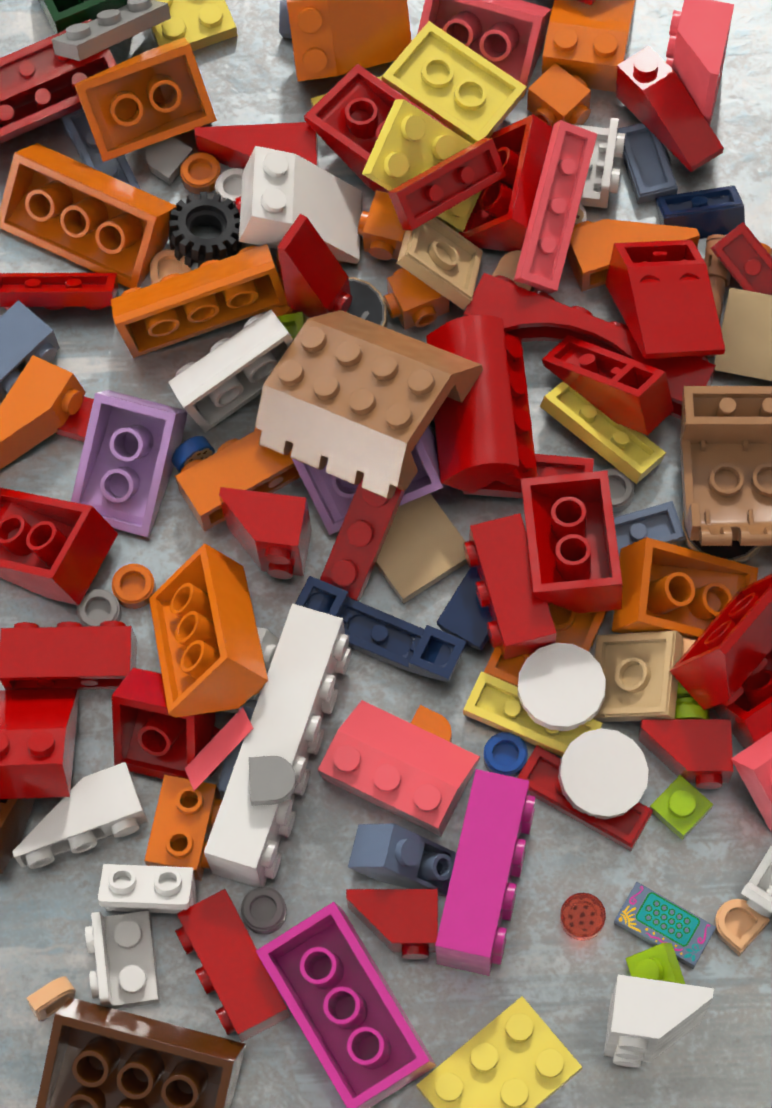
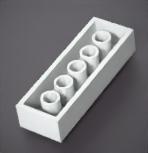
[204,604,352,888]

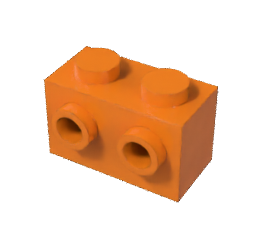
[144,775,223,881]

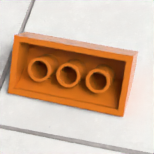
[0,143,176,289]
[111,244,287,359]
[149,543,268,718]

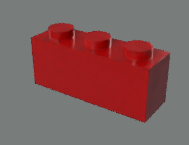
[463,513,557,660]
[0,621,137,690]
[175,889,290,1042]

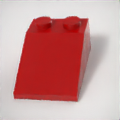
[304,64,450,193]
[0,488,118,606]
[0,688,79,799]

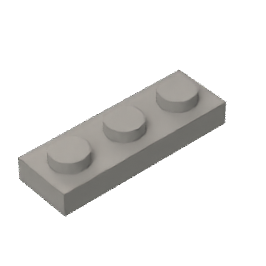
[51,0,171,61]

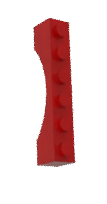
[463,273,716,420]

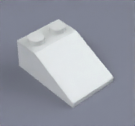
[239,146,362,264]

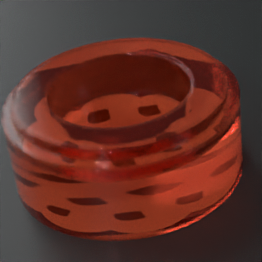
[560,893,606,941]

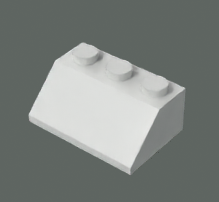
[168,309,293,433]
[604,974,714,1067]

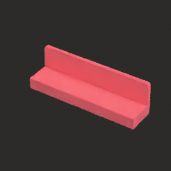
[514,120,597,294]

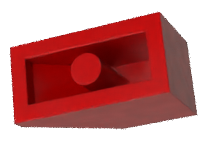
[639,719,733,789]
[346,889,438,960]

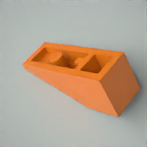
[567,219,700,292]
[0,355,86,470]

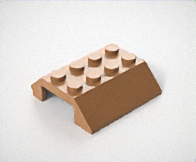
[255,310,483,499]
[680,386,772,546]

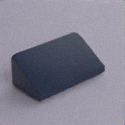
[655,185,745,239]
[437,566,492,651]

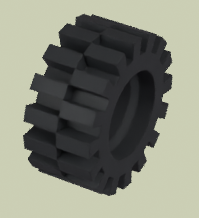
[169,192,242,268]

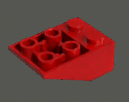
[605,240,725,360]

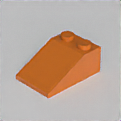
[286,0,412,81]
[542,0,636,92]
[74,37,217,162]
[612,537,758,640]

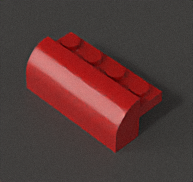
[0,19,117,144]
[426,315,537,494]

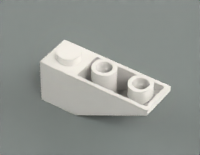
[12,762,148,869]

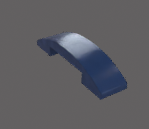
[295,576,467,682]

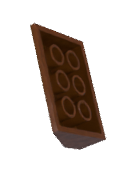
[36,997,246,1108]

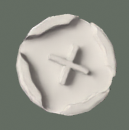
[518,643,606,731]
[558,728,649,819]

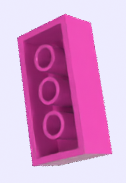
[435,769,536,976]
[256,902,437,1108]

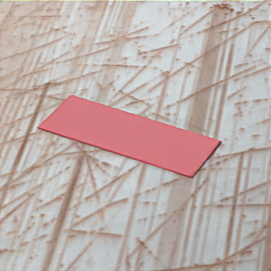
[184,707,254,791]

